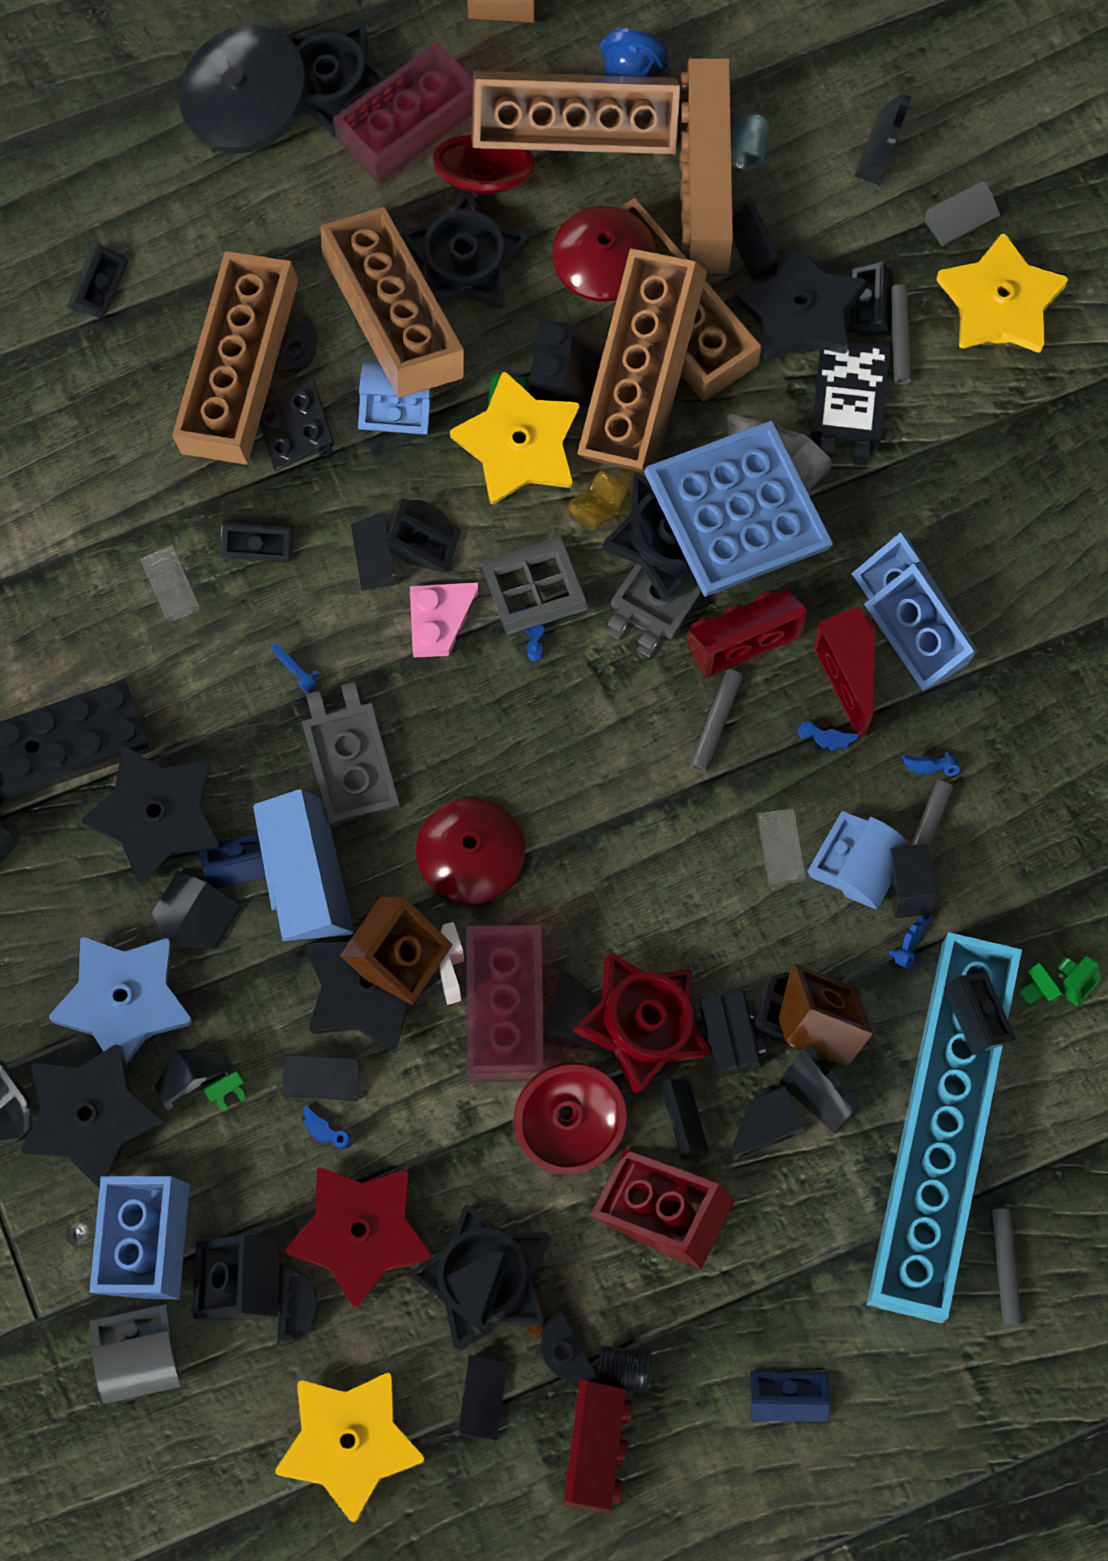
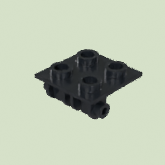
[260,380,334,471]

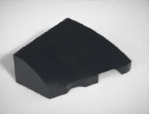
[854,94,912,185]
[546,971,615,1056]
[779,1044,860,1134]

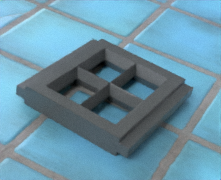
[480,537,588,635]

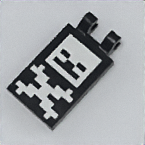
[810,342,890,466]

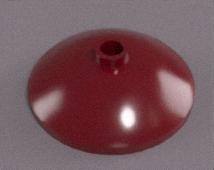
[433,134,535,195]
[552,206,656,302]
[416,798,525,905]
[513,1062,626,1174]

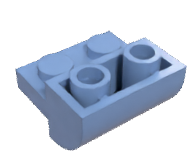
[358,361,432,435]
[807,811,910,910]

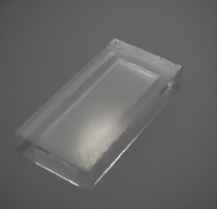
[140,545,200,623]
[757,809,806,886]

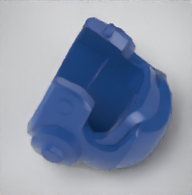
[599,28,670,77]

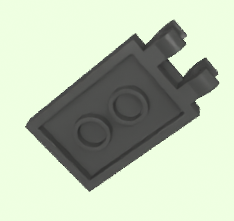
[607,532,703,657]
[302,682,400,826]

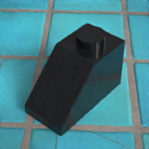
[728,1085,803,1163]

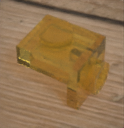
[566,470,627,532]

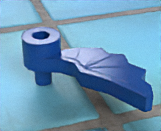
[518,605,545,661]
[270,642,320,694]
[797,721,858,751]
[902,752,960,776]
[889,915,933,968]
[303,1106,352,1149]

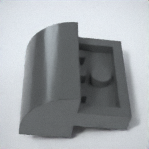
[90,1304,181,1404]

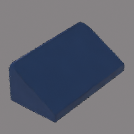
[200,833,266,889]
[750,1371,830,1422]

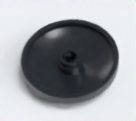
[179,25,309,153]

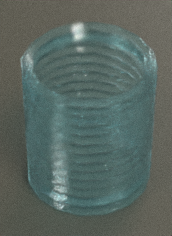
[731,113,770,169]

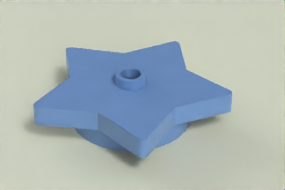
[49,937,192,1065]

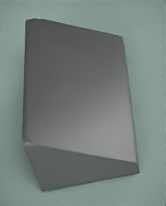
[925,180,1000,247]

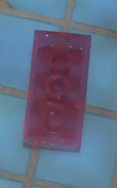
[333,41,473,184]
[466,925,543,1083]

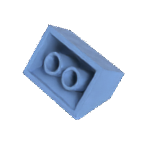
[90,1176,190,1299]

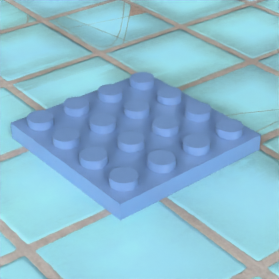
[644,421,833,597]

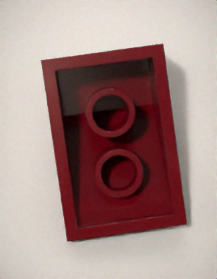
[813,606,876,740]
[590,1149,734,1269]

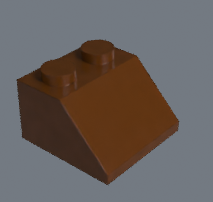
[340,897,453,1004]
[778,963,873,1066]

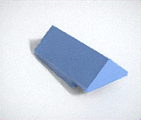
[851,532,977,691]
[253,789,354,941]

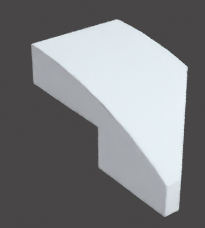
[439,922,464,1005]

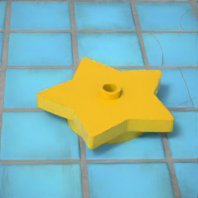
[936,234,1068,353]
[450,372,579,504]
[275,1373,425,1522]

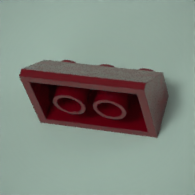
[687,589,807,679]
[563,1380,632,1512]

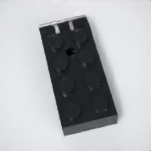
[0,679,151,805]

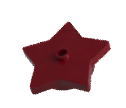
[573,953,711,1093]
[285,1167,431,1309]

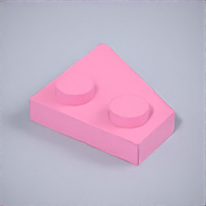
[410,583,478,658]

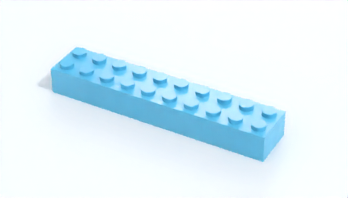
[866,932,1022,1324]

